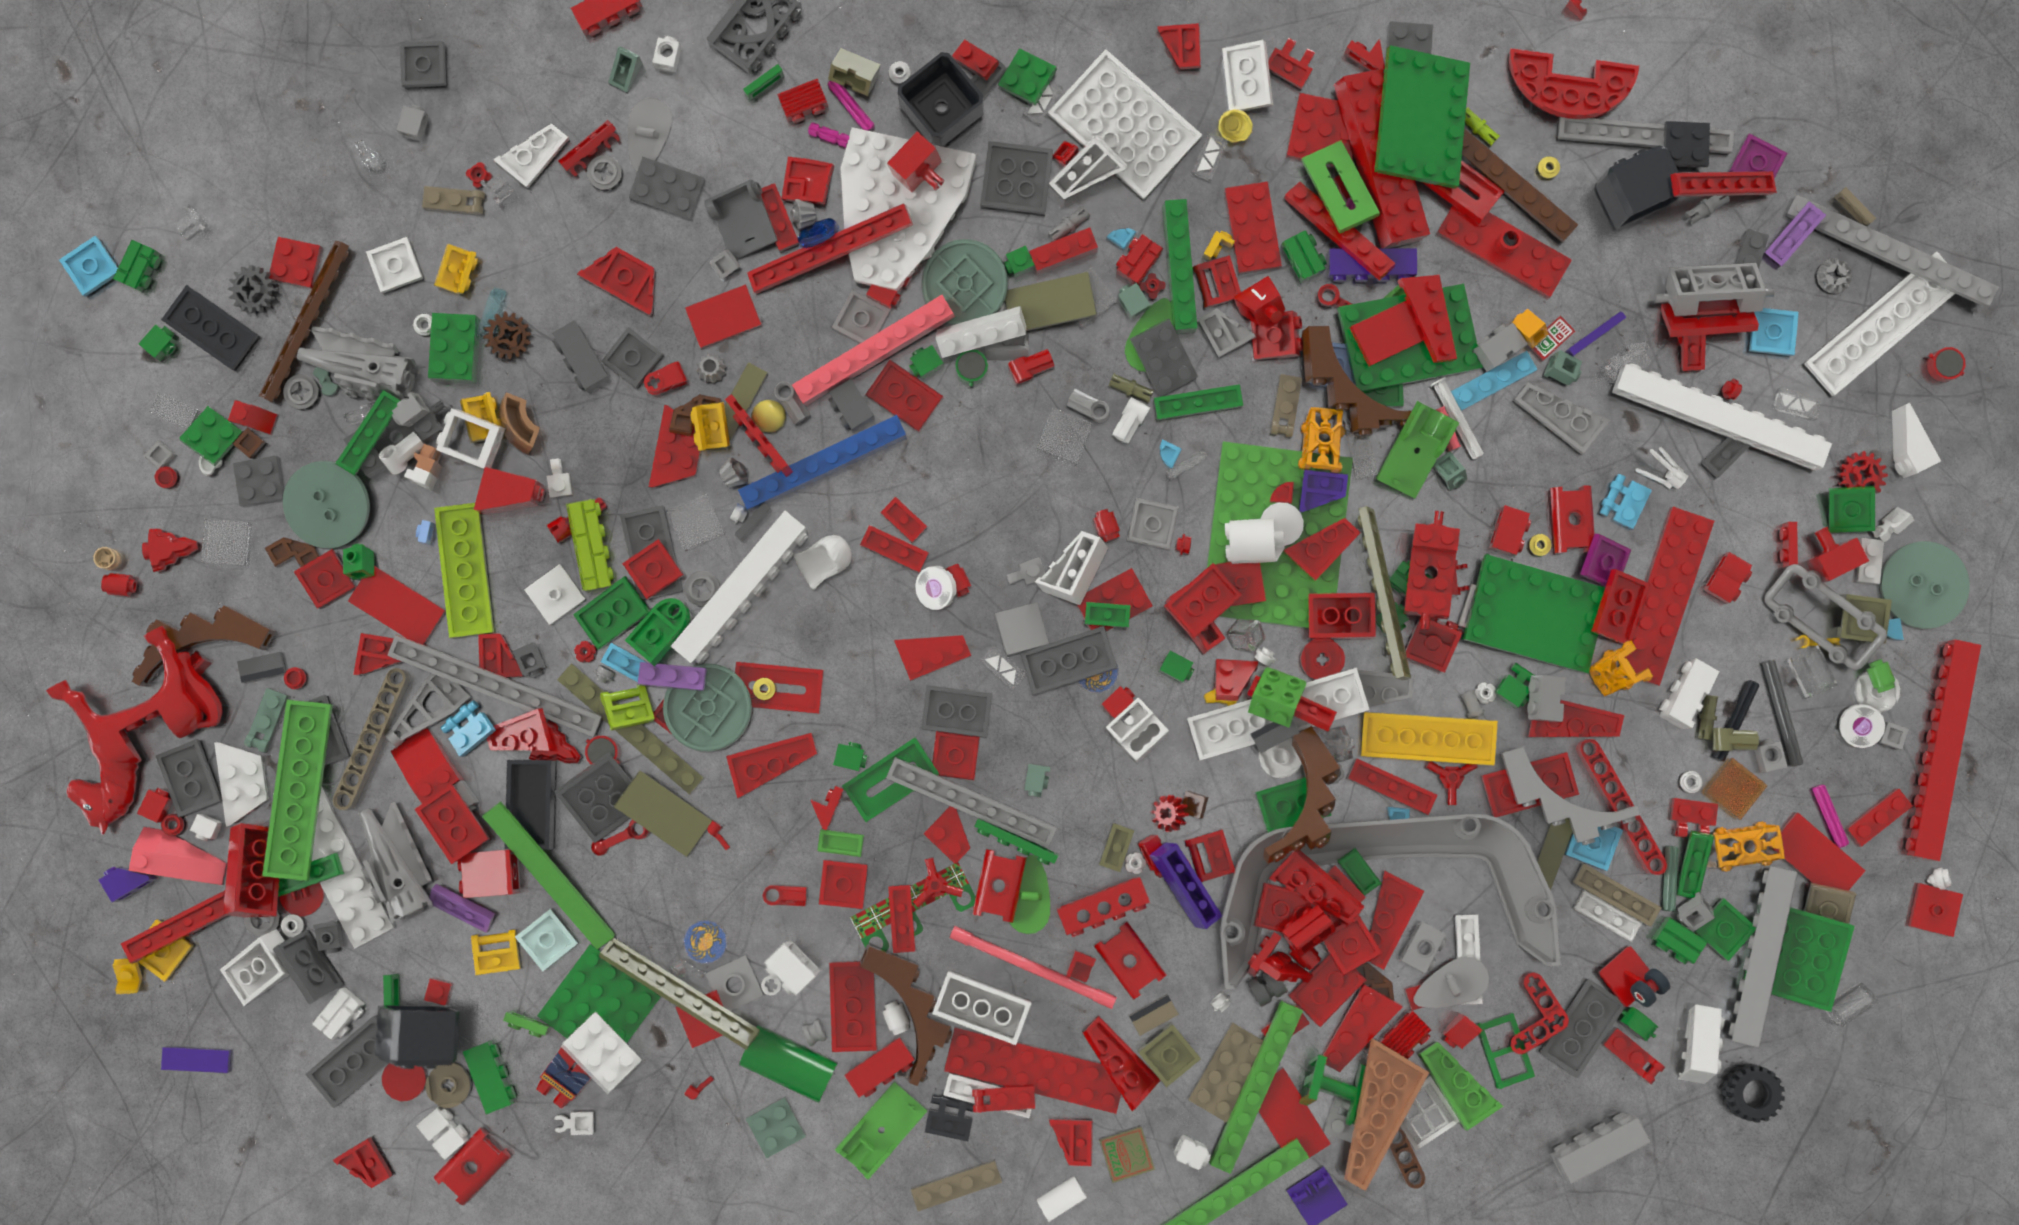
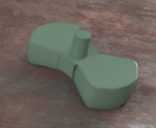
[313,367,339,396]

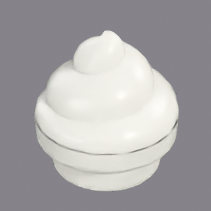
[1927,867,1952,890]

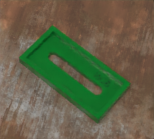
[842,737,939,822]

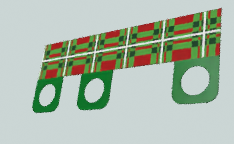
[850,862,976,951]

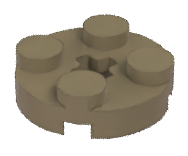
[425,1063,472,1108]

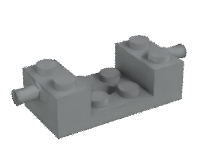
[1655,263,1775,316]

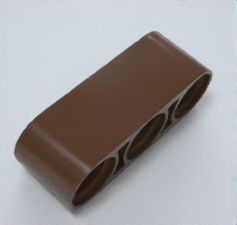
[1389,1128,1425,1189]

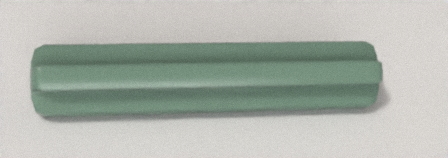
[1662,846,1679,912]

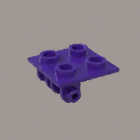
[1286,1166,1348,1225]

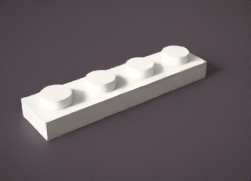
[1455,914,1482,1005]
[943,1073,1032,1118]

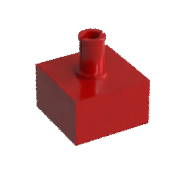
[887,131,944,193]
[1805,527,1869,583]

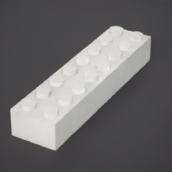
[671,511,808,665]

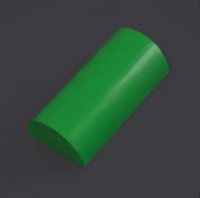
[739,1024,838,1103]

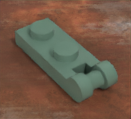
[244,688,289,753]

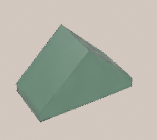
[608,46,643,92]

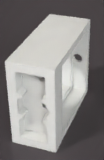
[436,409,506,469]

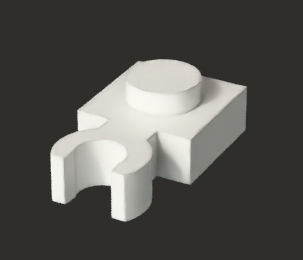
[1872,507,1914,543]
[555,1111,594,1135]

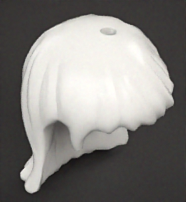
[793,535,852,590]

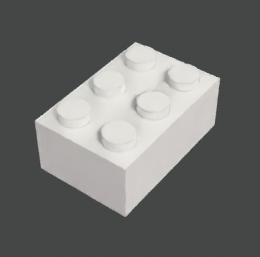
[561,1012,642,1095]

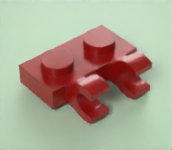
[1268,38,1315,89]
[1670,798,1718,838]

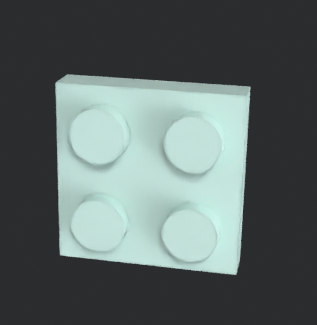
[515,909,578,971]

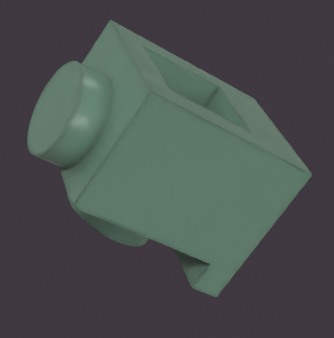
[1543,350,1582,385]
[1024,764,1051,797]

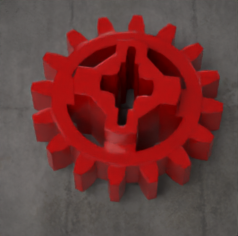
[1837,451,1888,494]

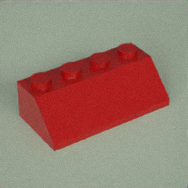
[223,823,279,918]

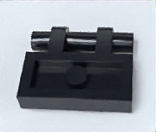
[925,1094,975,1142]

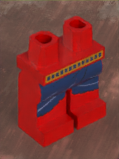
[536,1047,592,1109]

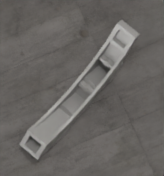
[1501,747,1640,845]

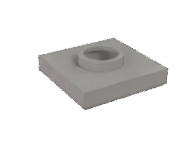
[705,955,764,1011]

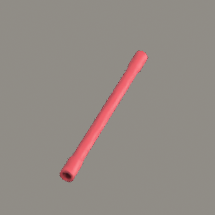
[949,926,1117,1009]

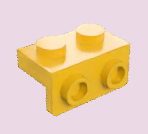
[434,244,477,294]
[460,392,502,443]
[691,402,730,451]

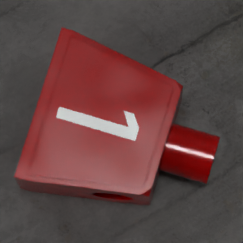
[1233,276,1285,326]

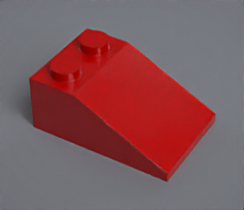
[1308,593,1376,639]
[390,727,464,804]

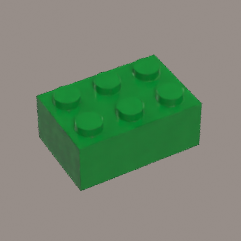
[428,313,481,384]

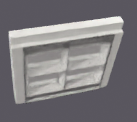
[1400,1076,1460,1150]

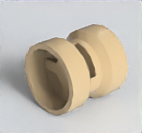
[93,547,122,571]

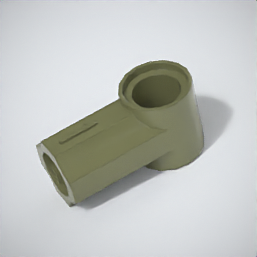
[1713,728,1759,751]

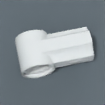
[1112,397,1150,444]
[379,432,424,474]

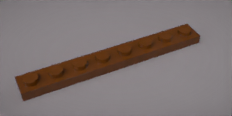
[1462,128,1578,242]
[259,241,349,402]

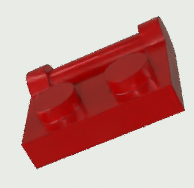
[1192,255,1241,309]
[1185,829,1235,882]

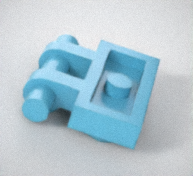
[1599,474,1652,530]
[441,700,496,757]

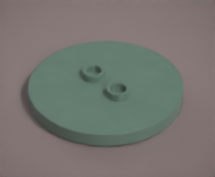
[922,239,1009,325]
[283,461,370,548]
[1880,541,1970,629]
[663,663,752,752]

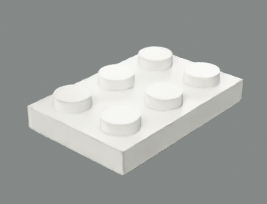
[1222,40,1273,111]

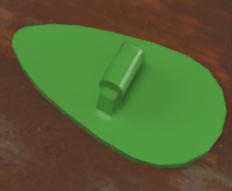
[1125,298,1173,372]
[1009,855,1050,934]

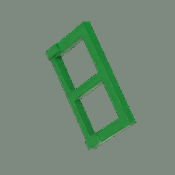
[1477,1013,1535,1089]

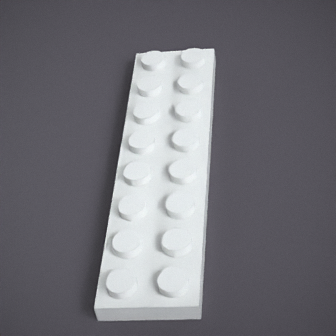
[1804,252,1955,397]
[1187,668,1369,760]
[273,787,395,949]

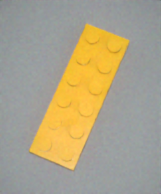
[1361,712,1498,765]

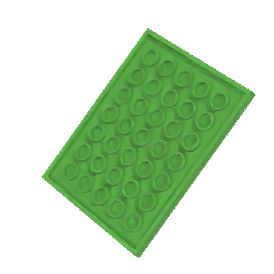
[1207,442,1353,628]

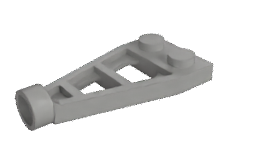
[385,673,472,748]

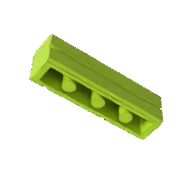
[566,499,614,591]

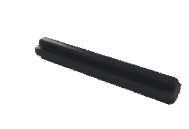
[1713,680,1759,762]

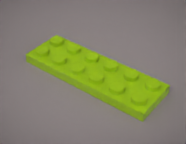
[434,503,494,638]

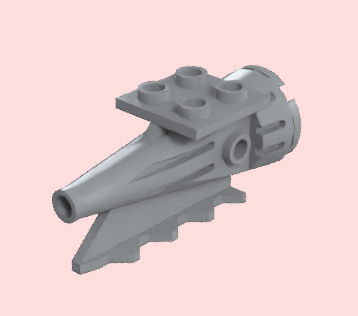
[297,326,416,403]
[358,802,433,925]

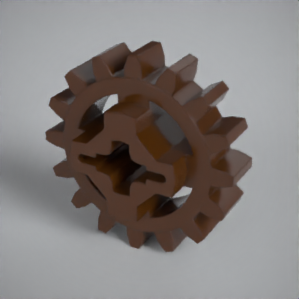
[482,312,531,360]

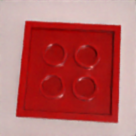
[1286,93,1354,167]

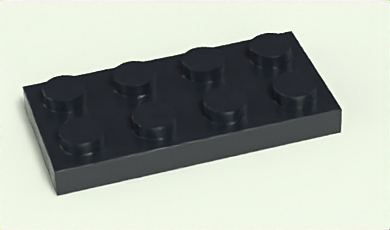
[161,285,259,371]

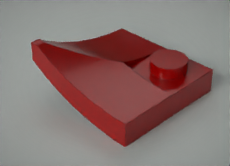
[781,157,834,205]

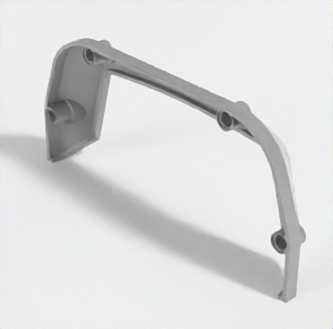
[1220,814,1561,990]

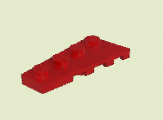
[725,394,793,477]
[1527,700,1624,737]
[726,733,817,799]
[1269,850,1365,924]
[1368,871,1425,970]
[1322,984,1403,1072]

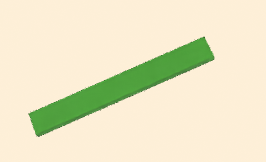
[482,801,615,949]

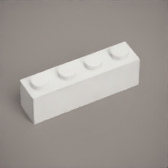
[936,306,1027,358]

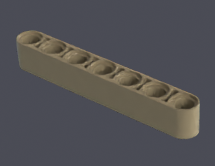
[333,668,410,810]

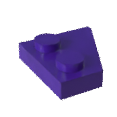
[1299,470,1348,512]

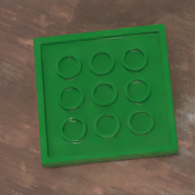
[1744,907,1855,1012]
[537,944,662,1044]

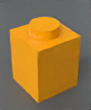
[1512,308,1548,349]

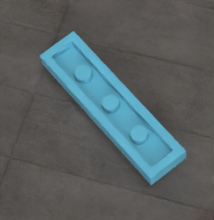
[1451,351,1538,411]

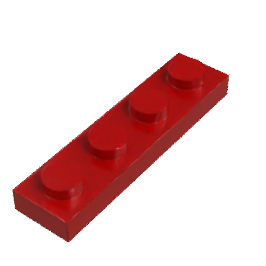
[1247,675,1337,732]
[1347,758,1437,815]

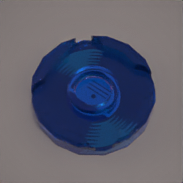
[797,218,839,248]

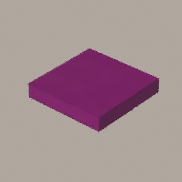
[1728,133,1788,179]
[1580,533,1631,587]

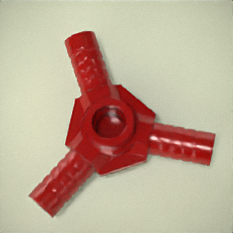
[1426,761,1478,805]
[913,858,963,908]

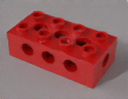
[1056,876,1150,937]

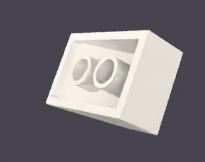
[1892,403,1941,478]
[220,929,289,1006]

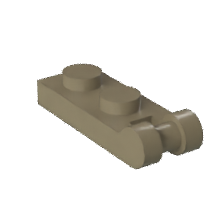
[422,186,485,215]
[1270,374,1302,438]

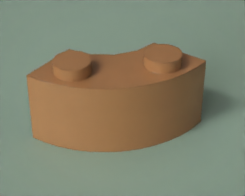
[499,392,540,455]

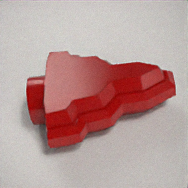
[142,529,198,572]
[529,720,582,763]

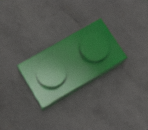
[1085,602,1130,628]

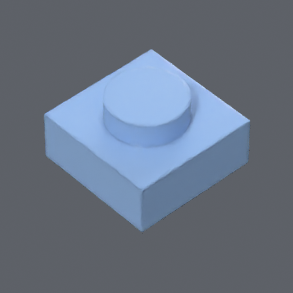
[416,520,435,545]

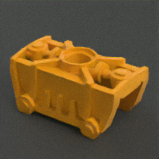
[1298,407,1345,473]
[1589,640,1653,697]
[1713,821,1784,872]

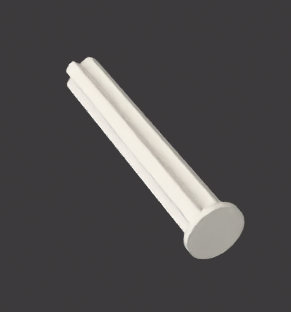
[1430,377,1483,459]

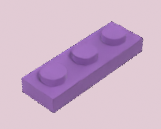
[1765,201,1826,266]
[638,662,707,691]
[429,884,495,933]

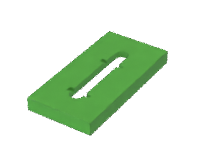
[1302,140,1380,234]

